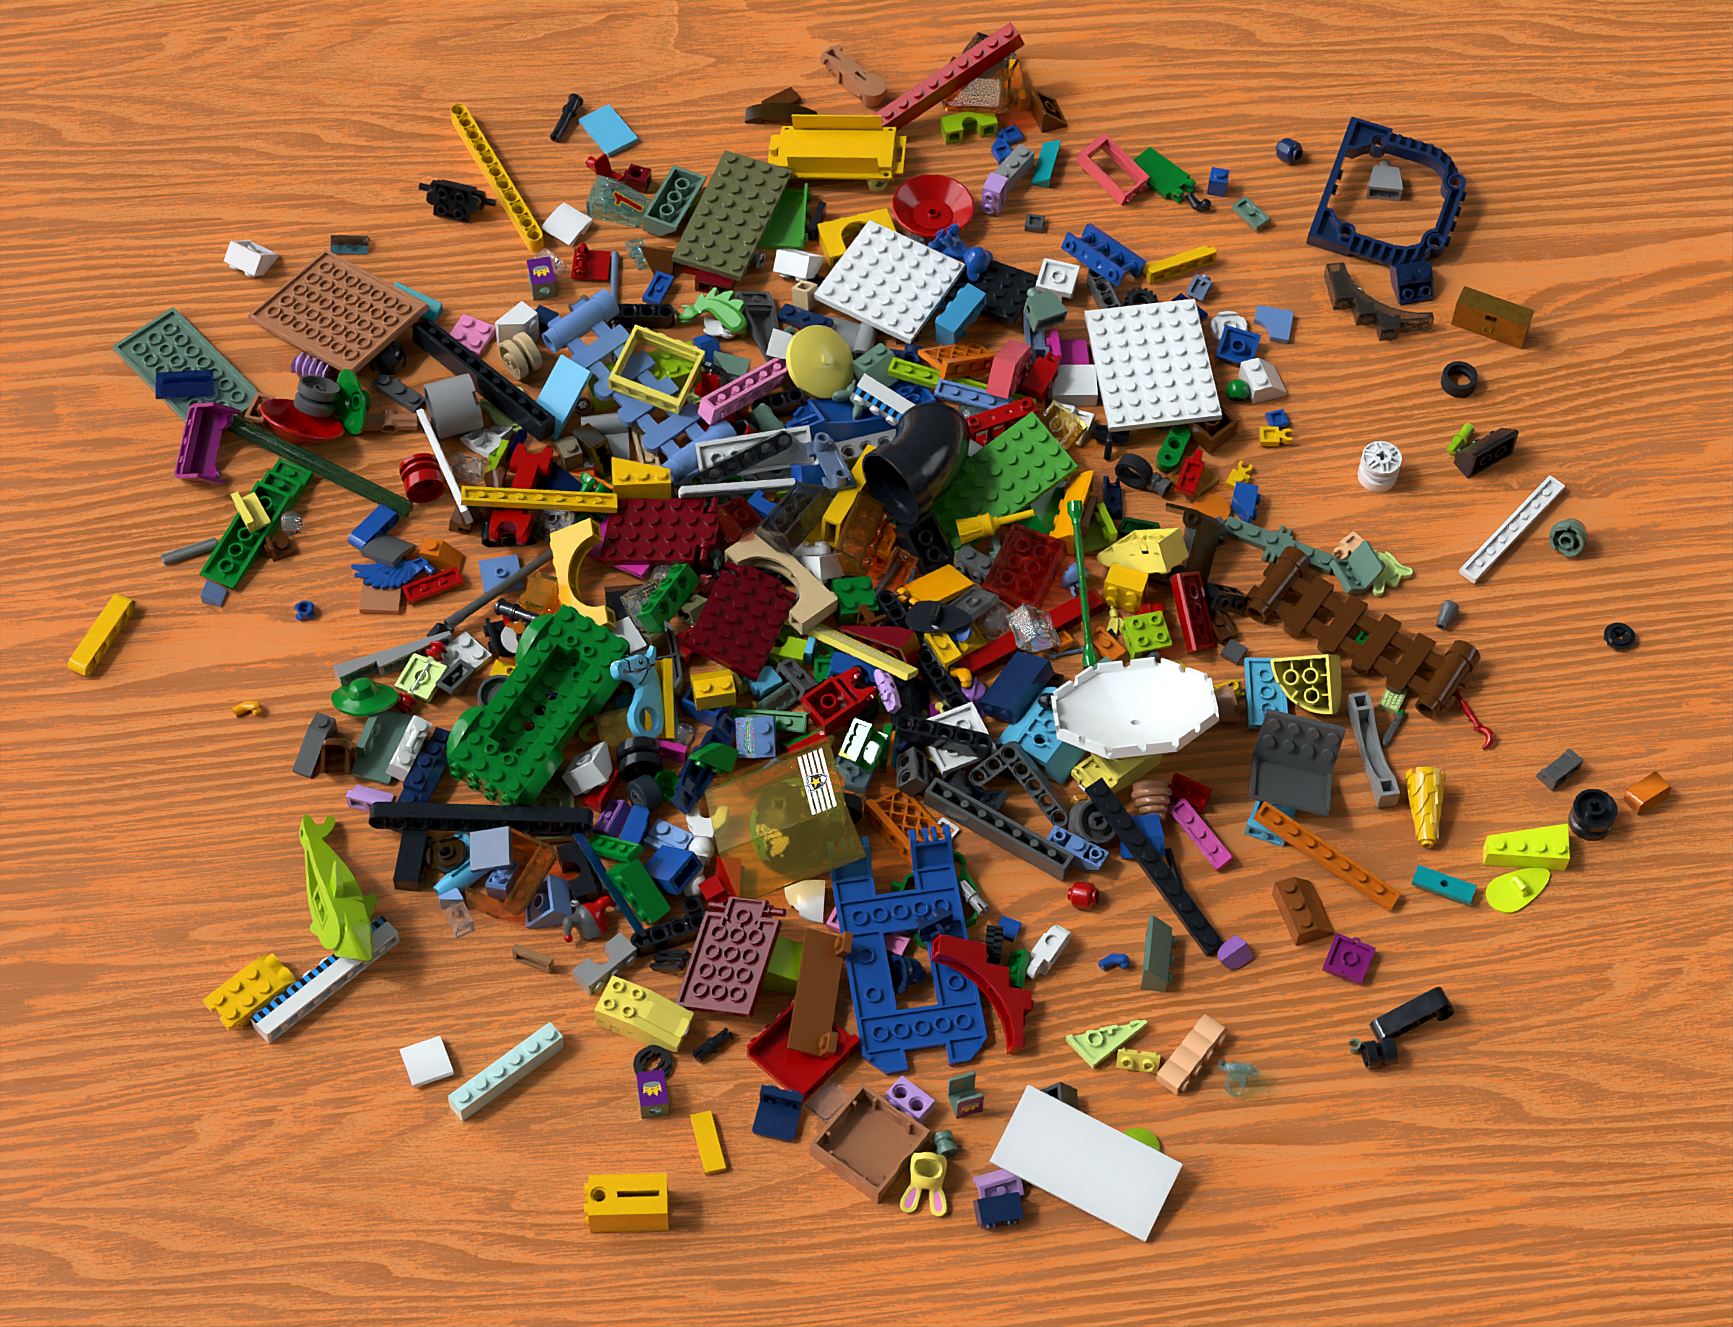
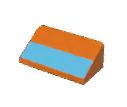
[886,731,904,776]

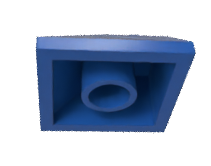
[1119,813,1165,858]

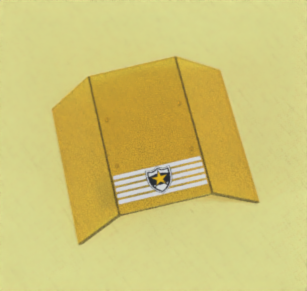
[704,735,867,899]

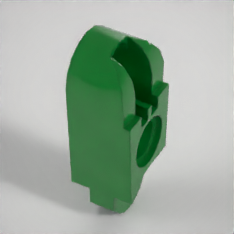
[1155,426,1191,474]

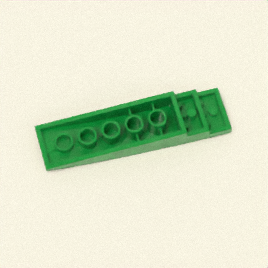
[199,458,314,590]

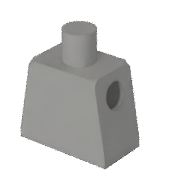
[1366,160,1403,201]

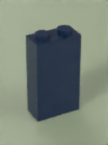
[979,651,1055,723]

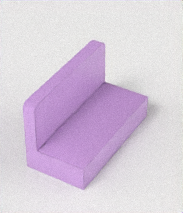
[346,785,394,812]
[973,1169,1024,1199]

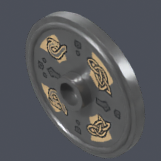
[536,509,577,543]

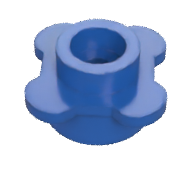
[295,601,315,621]

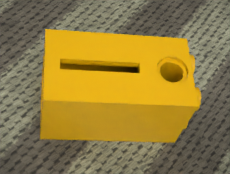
[584,1173,668,1233]

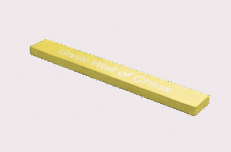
[784,614,918,681]

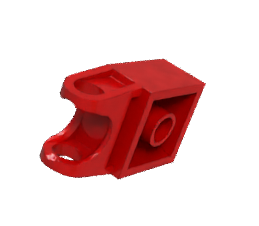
[800,667,879,736]

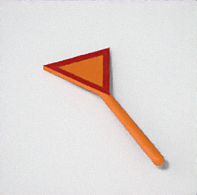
[570,468,615,490]

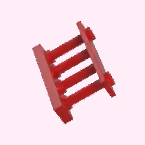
[965,396,1038,447]

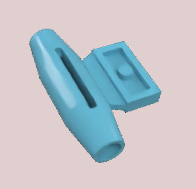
[433,831,490,896]

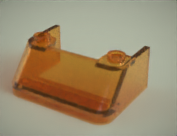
[942,57,1024,114]
[465,825,557,919]

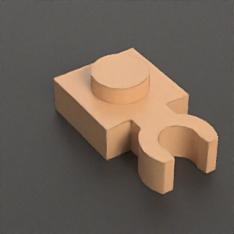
[1332,531,1365,559]

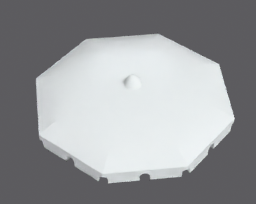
[1051,657,1219,759]

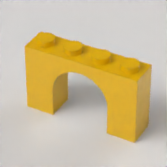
[817,208,896,269]

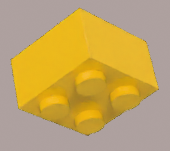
[1103,563,1149,613]

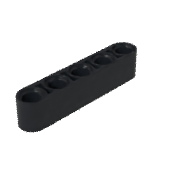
[605,304,675,329]
[895,715,993,759]

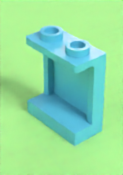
[1244,800,1296,847]

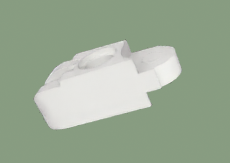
[1026,925,1072,979]

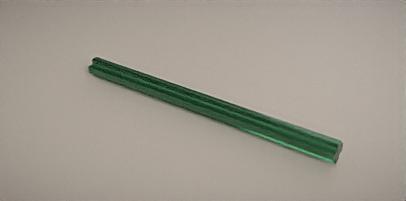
[226,414,414,518]

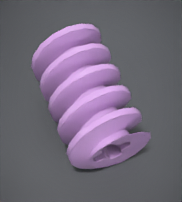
[290,352,332,380]

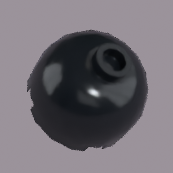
[369,340,406,375]

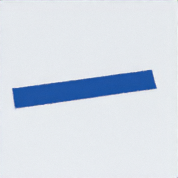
[572,833,644,932]

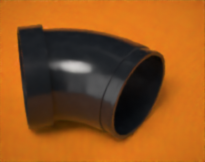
[862,402,971,525]

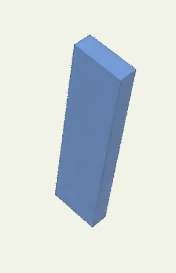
[934,378,1012,411]

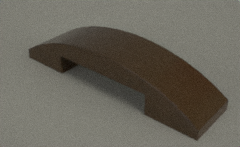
[745,103,817,125]

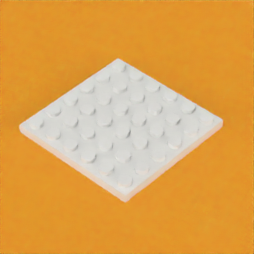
[814,220,965,344]

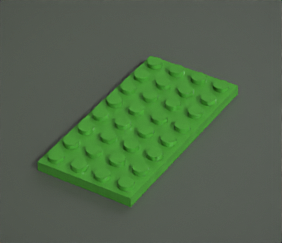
[931,411,1079,555]

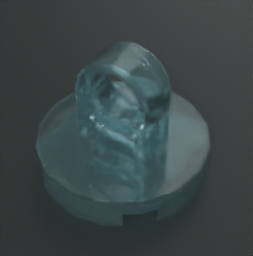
[1217,1059,1260,1096]

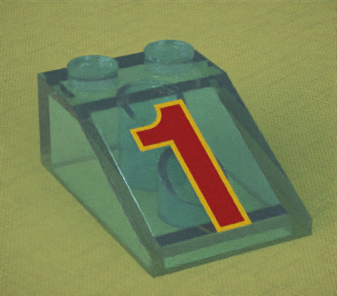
[586,175,650,228]

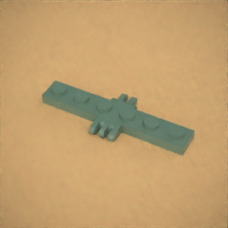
[1225,516,1337,575]

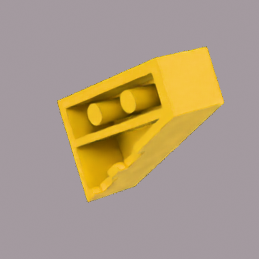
[611,457,671,499]

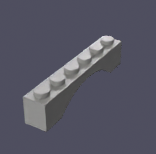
[1346,691,1400,808]

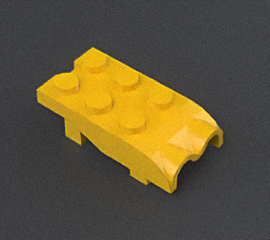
[203,953,296,1032]

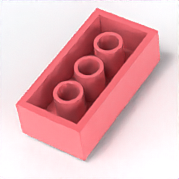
[986,340,1033,399]

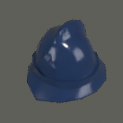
[888,953,926,995]

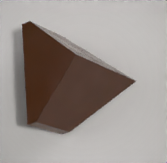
[639,246,676,276]

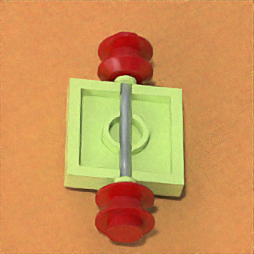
[394,641,449,713]

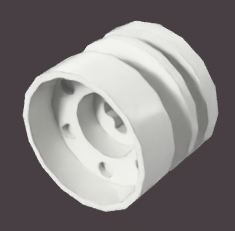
[1358,441,1402,492]

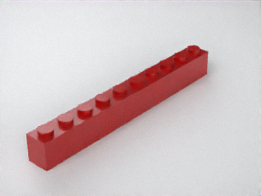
[873,22,1025,131]

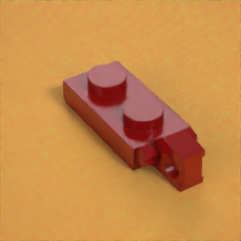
[1174,448,1205,498]

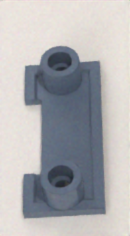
[804,432,857,492]

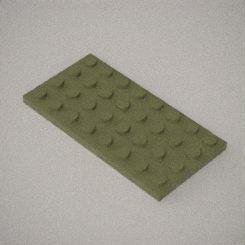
[672,150,793,282]

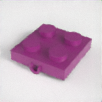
[1322,933,1376,985]

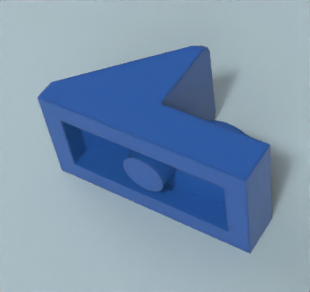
[693,334,721,364]

